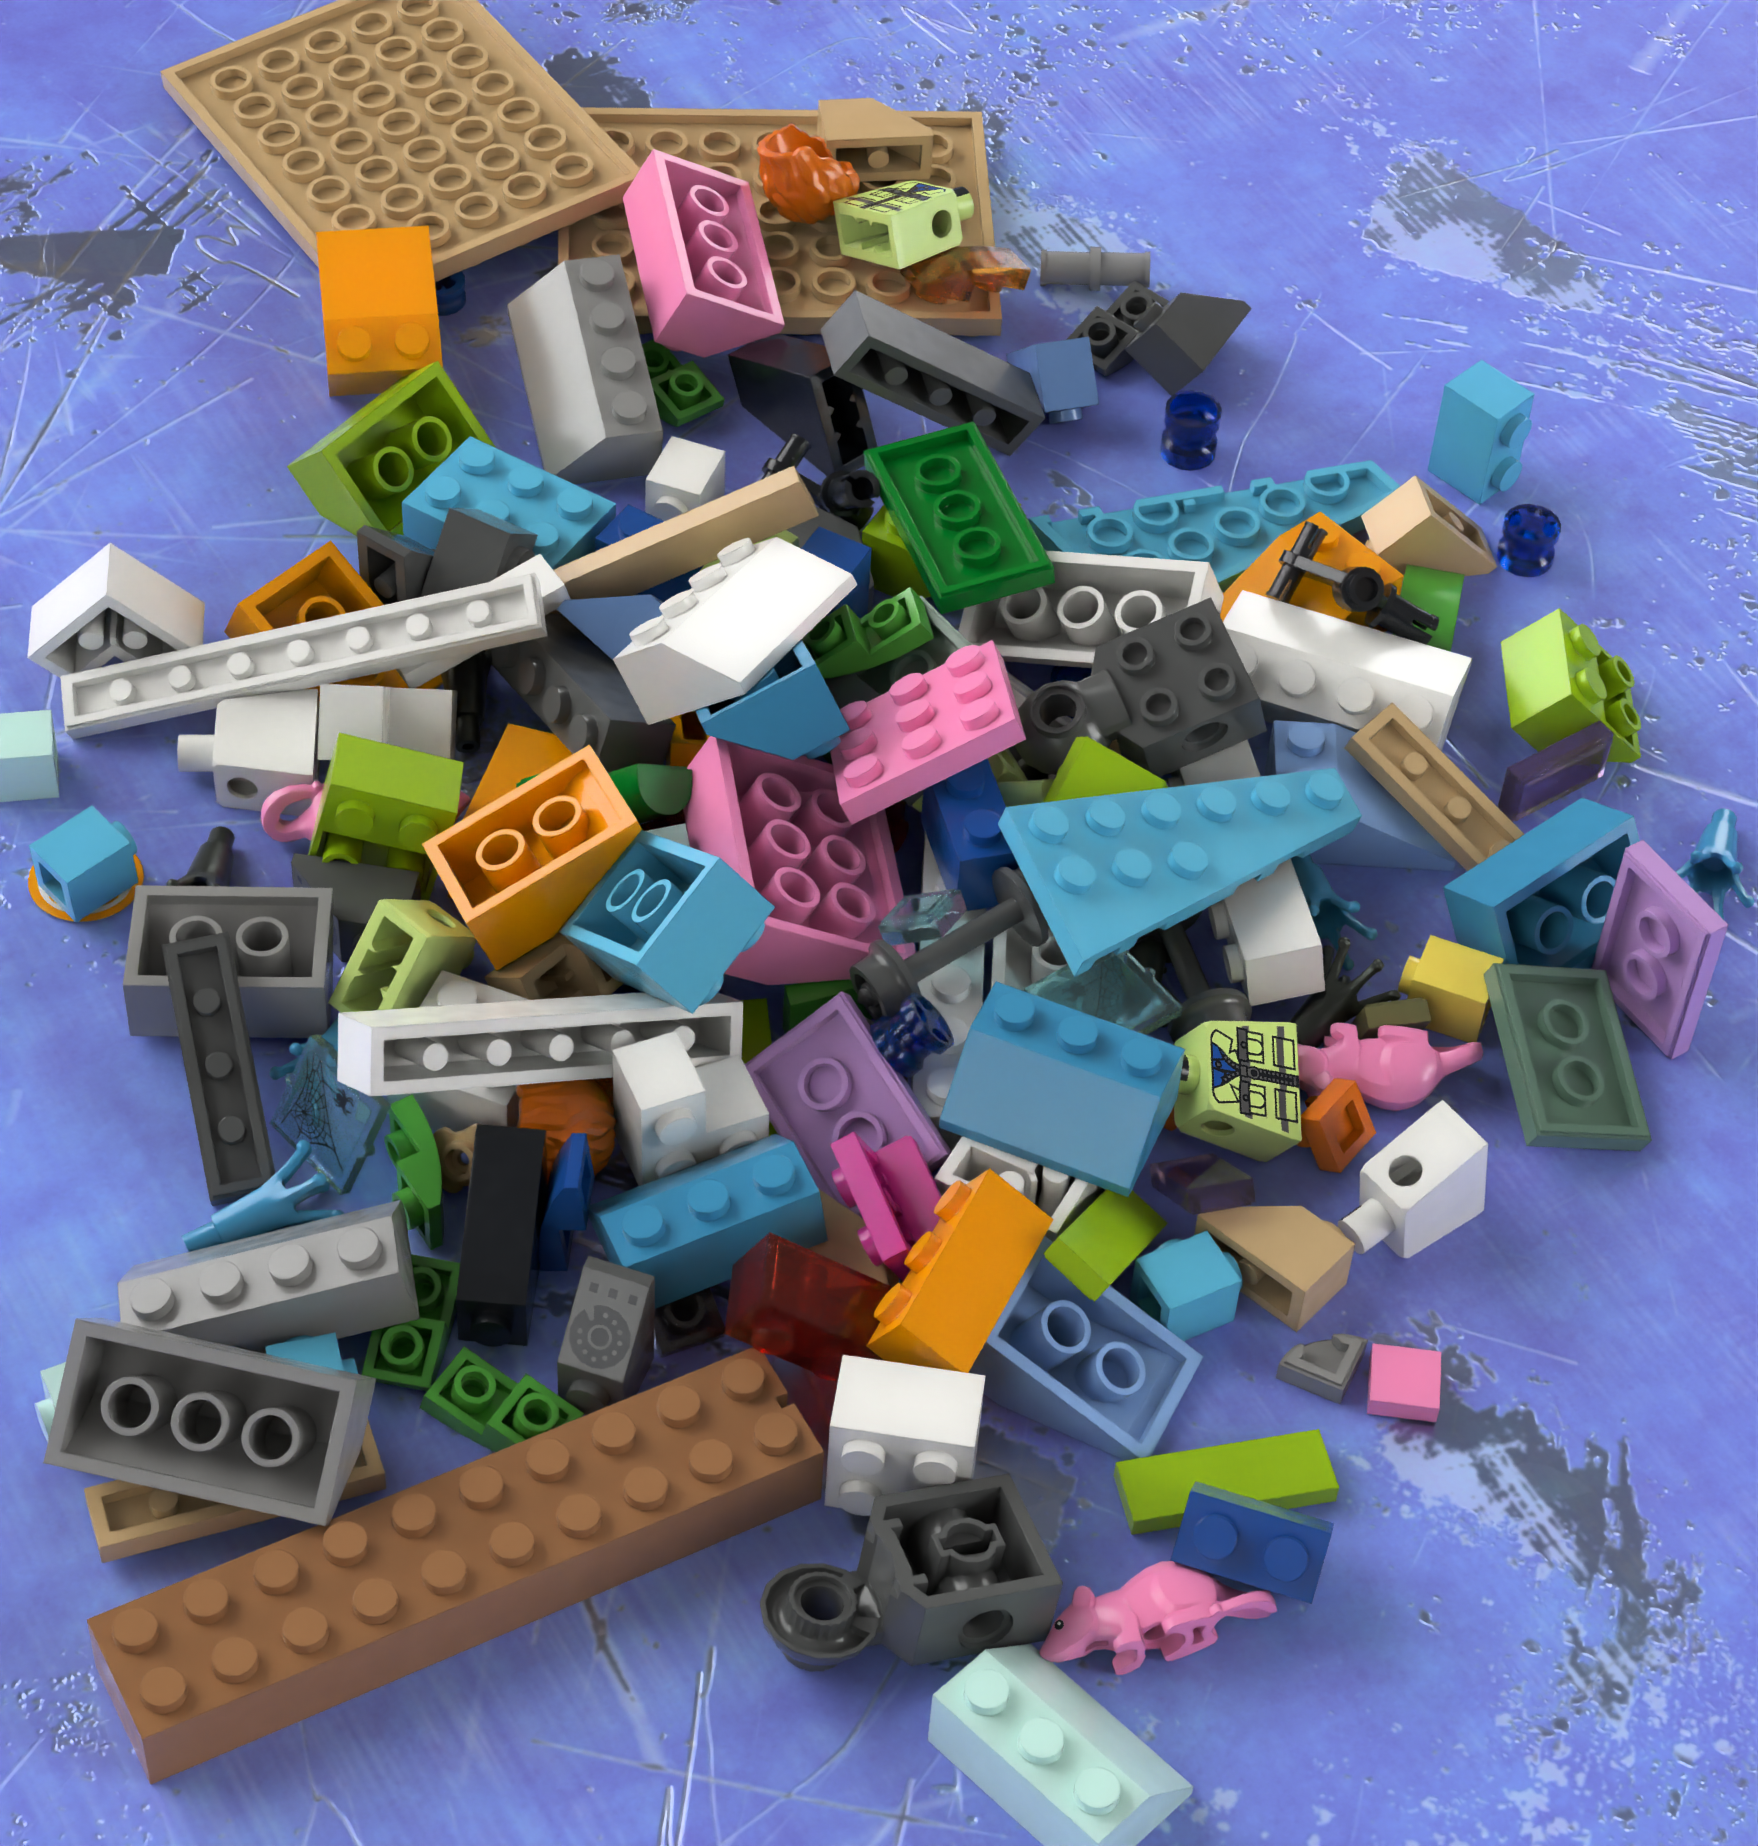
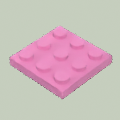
[830,640,1026,825]

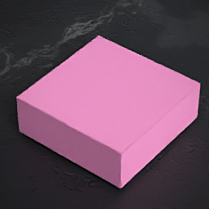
[1367,1343,1441,1422]

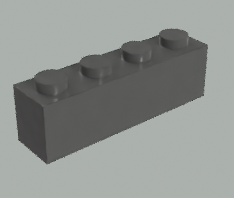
[820,290,1045,456]
[491,613,676,773]

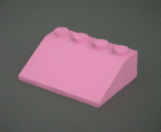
[683,736,916,985]

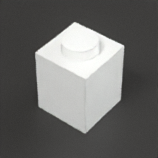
[645,436,726,521]

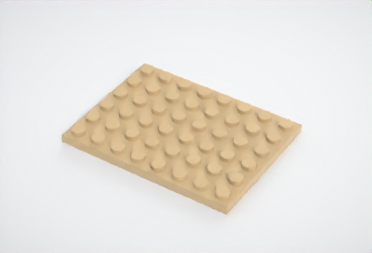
[160,0,641,282]
[558,107,1002,337]

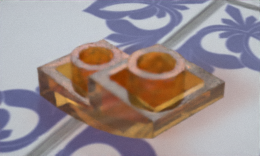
[900,246,1031,305]

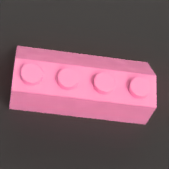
[623,149,785,358]

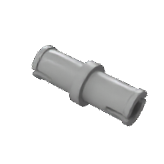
[1040,246,1150,291]

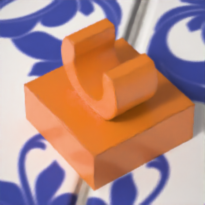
[1296,1078,1376,1173]

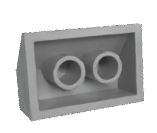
[123,885,333,1038]

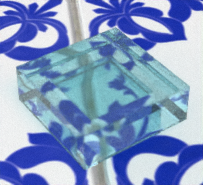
[878,888,967,946]

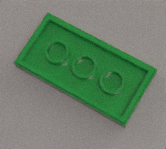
[863,422,1055,614]

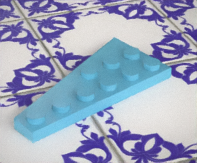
[1029,460,1400,593]
[998,768,1362,977]

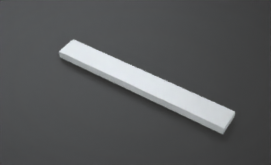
[60,572,547,740]

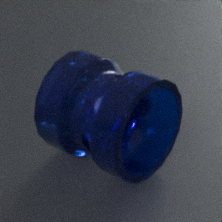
[1160,390,1222,471]

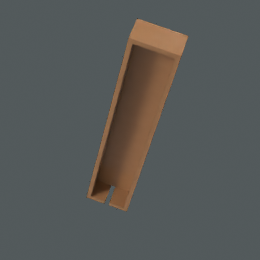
[87,1345,824,1785]

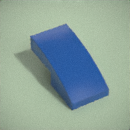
[539,1133,595,1271]

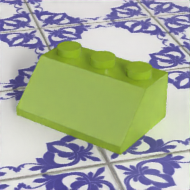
[287,361,496,536]

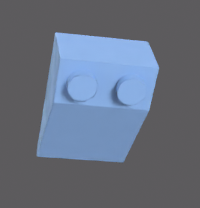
[1265,720,1456,871]
[969,1236,1204,1460]

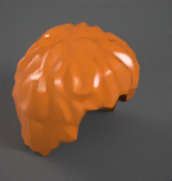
[757,123,860,224]
[516,1079,617,1183]

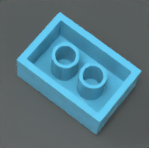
[402,436,616,569]
[560,830,775,1014]

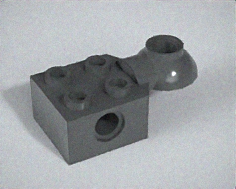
[1015,597,1267,777]
[760,1473,1063,1672]

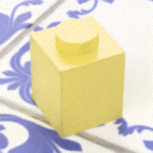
[1398,935,1504,1043]

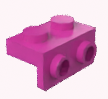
[830,1132,942,1281]

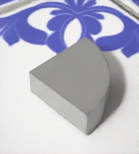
[1276,1334,1368,1404]

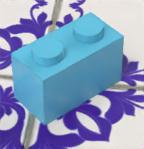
[1428,360,1535,505]

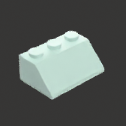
[928,1644,1194,1846]

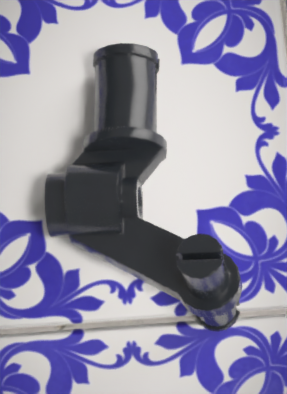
[762,433,880,531]
[1265,521,1439,645]

